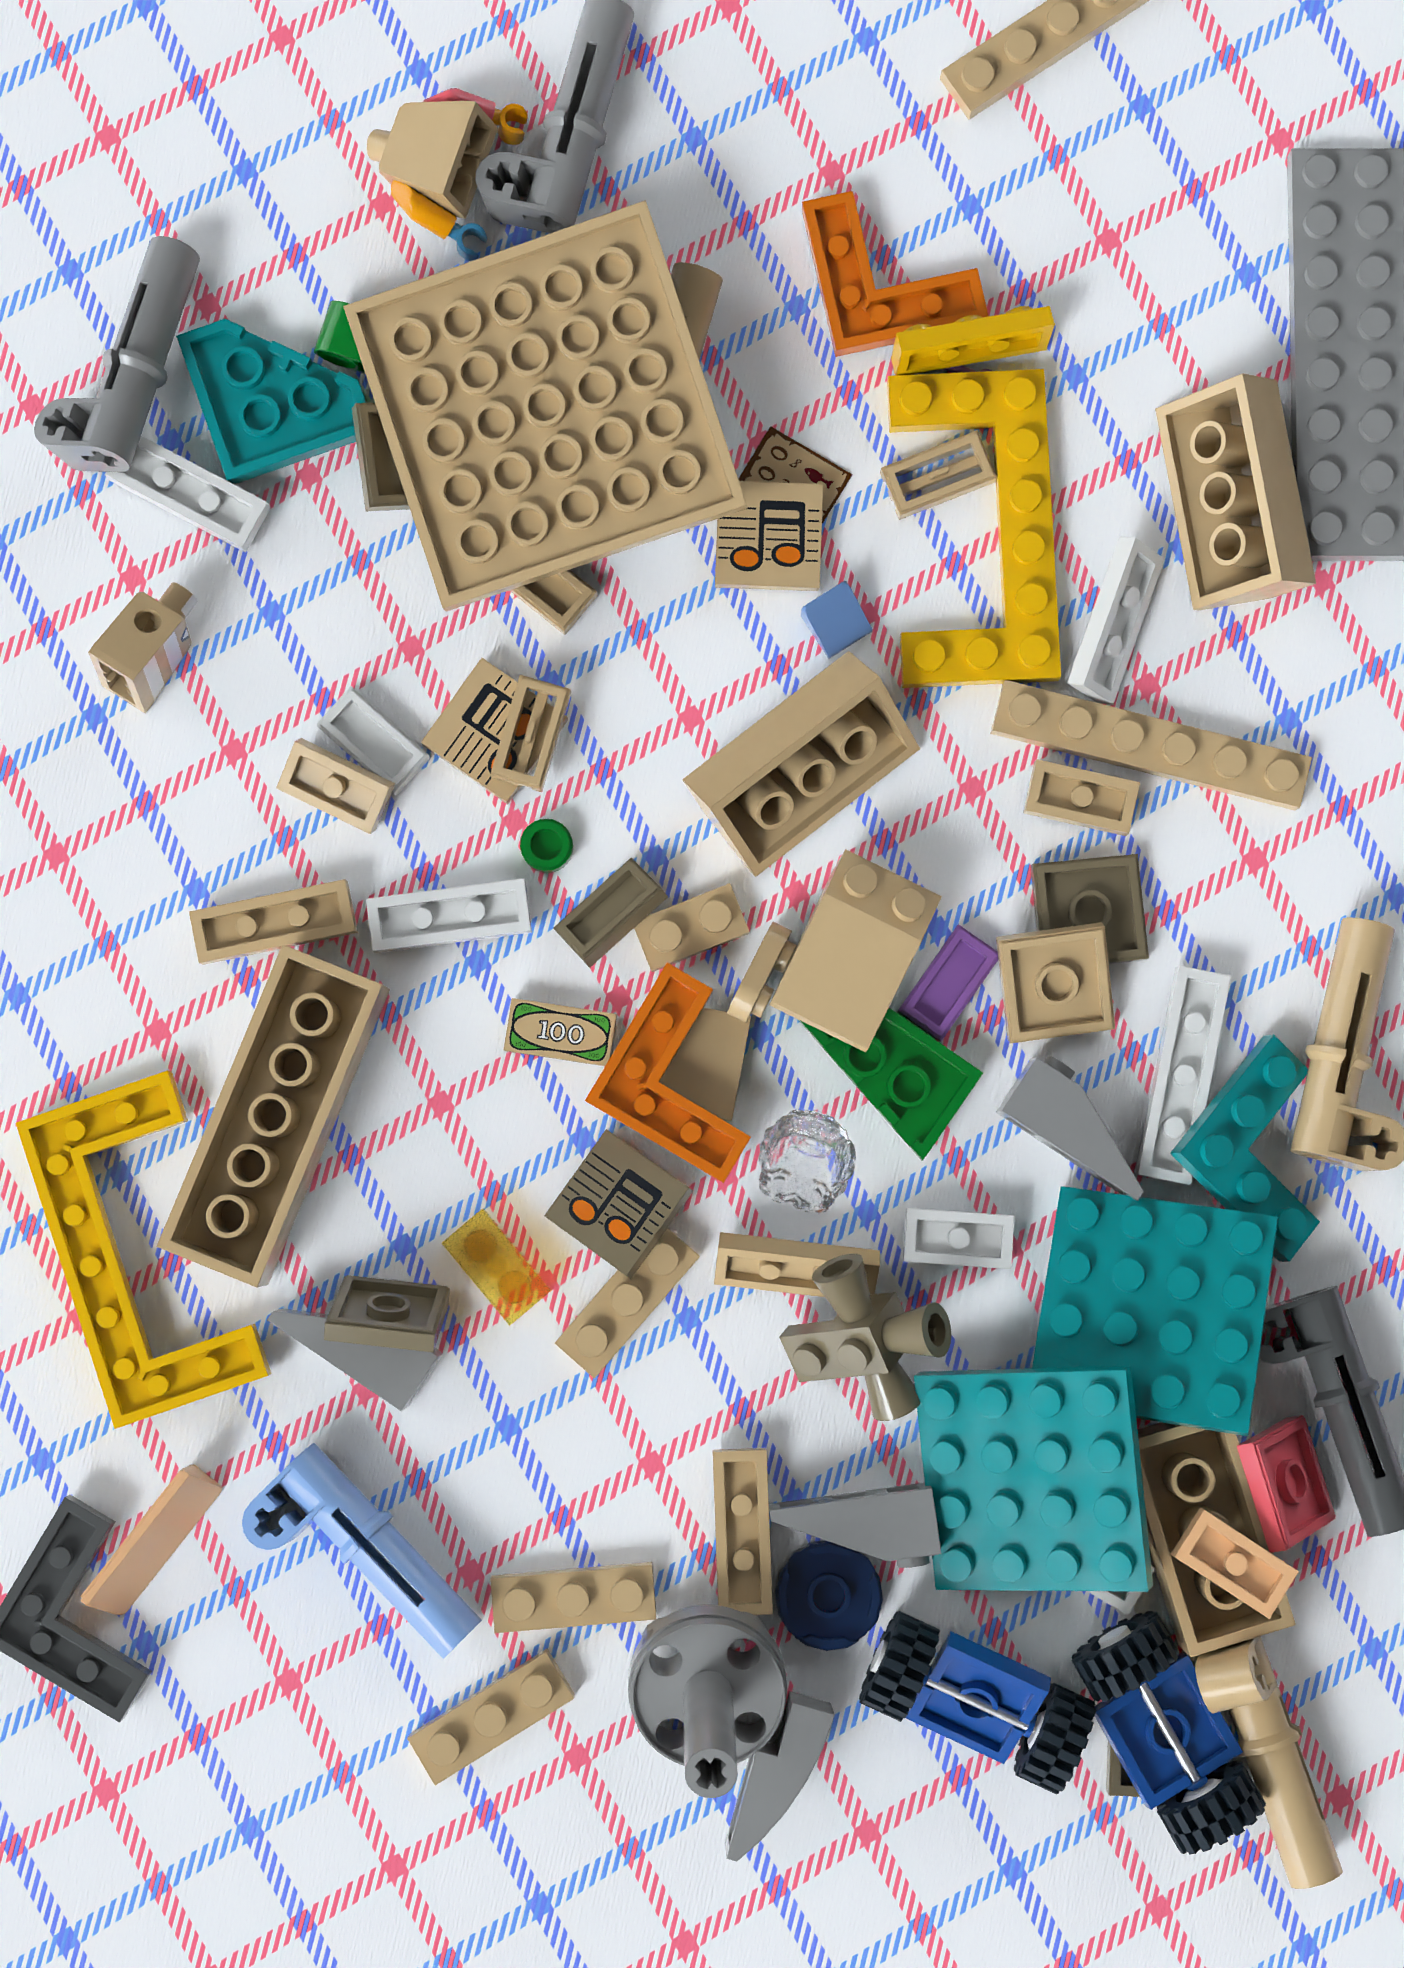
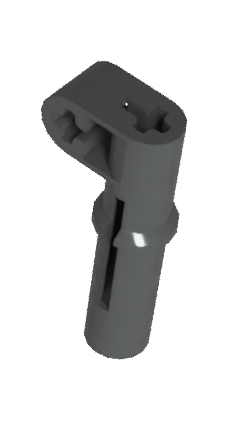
[1259,1285,1404,1537]

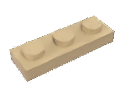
[189,879,358,965]
[554,1228,700,1379]
[714,1232,880,1297]
[712,1448,773,1615]
[490,1562,657,1633]
[407,1648,575,1786]

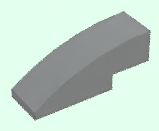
[725,1691,835,1862]

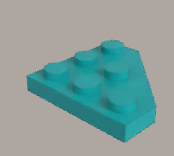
[176,319,367,485]

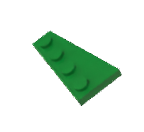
[797,1008,983,1161]

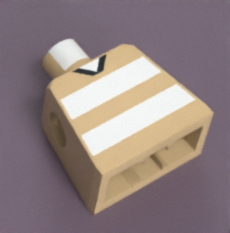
[88,582,198,714]

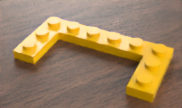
[887,369,1061,688]
[15,1070,272,1429]

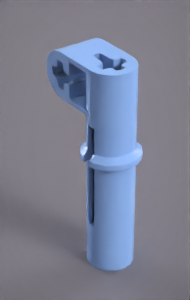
[242,1443,482,1659]

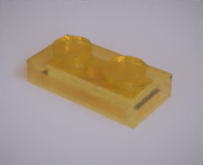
[441,1208,552,1326]

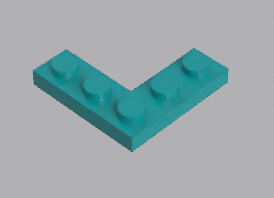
[1170,1034,1320,1262]

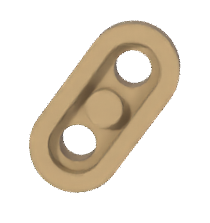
[727,921,797,1023]

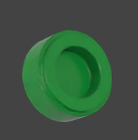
[520,819,574,873]

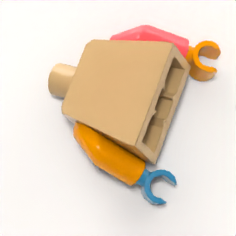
[367,88,528,261]

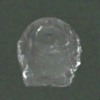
[758,1109,856,1214]

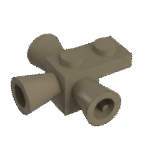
[779,1254,952,1421]

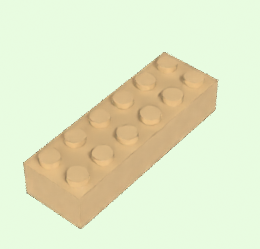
[156,944,390,1288]

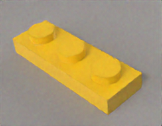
[891,306,1055,375]

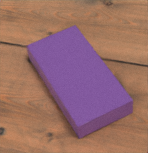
[897,924,998,1042]

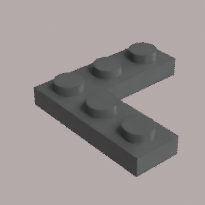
[0,1494,152,1723]

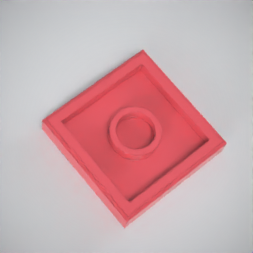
[1237,1415,1336,1553]

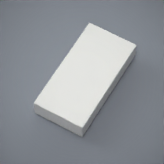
[316,686,431,796]

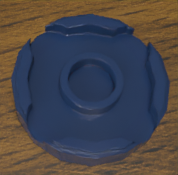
[775,1540,883,1651]

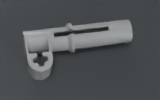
[475,0,635,233]
[34,236,200,472]

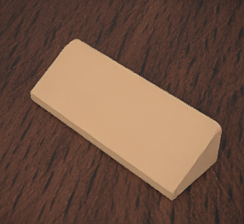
[80,1464,222,1615]

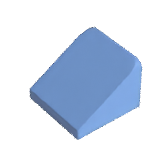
[800,581,873,659]

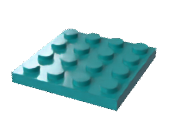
[1032,1186,1278,1437]
[914,1366,1153,1592]

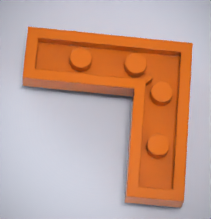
[801,191,989,357]
[585,962,751,1183]

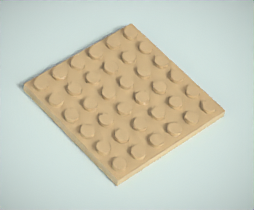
[343,200,748,612]

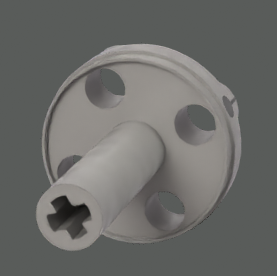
[628,1605,787,1798]

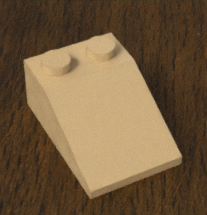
[769,849,942,1052]

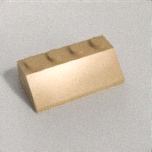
[1155,373,1316,611]
[682,651,920,877]

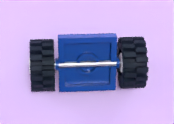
[859,1610,1096,1795]
[1071,1611,1266,1855]

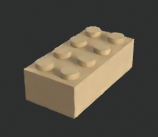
[1138,1422,1296,1657]

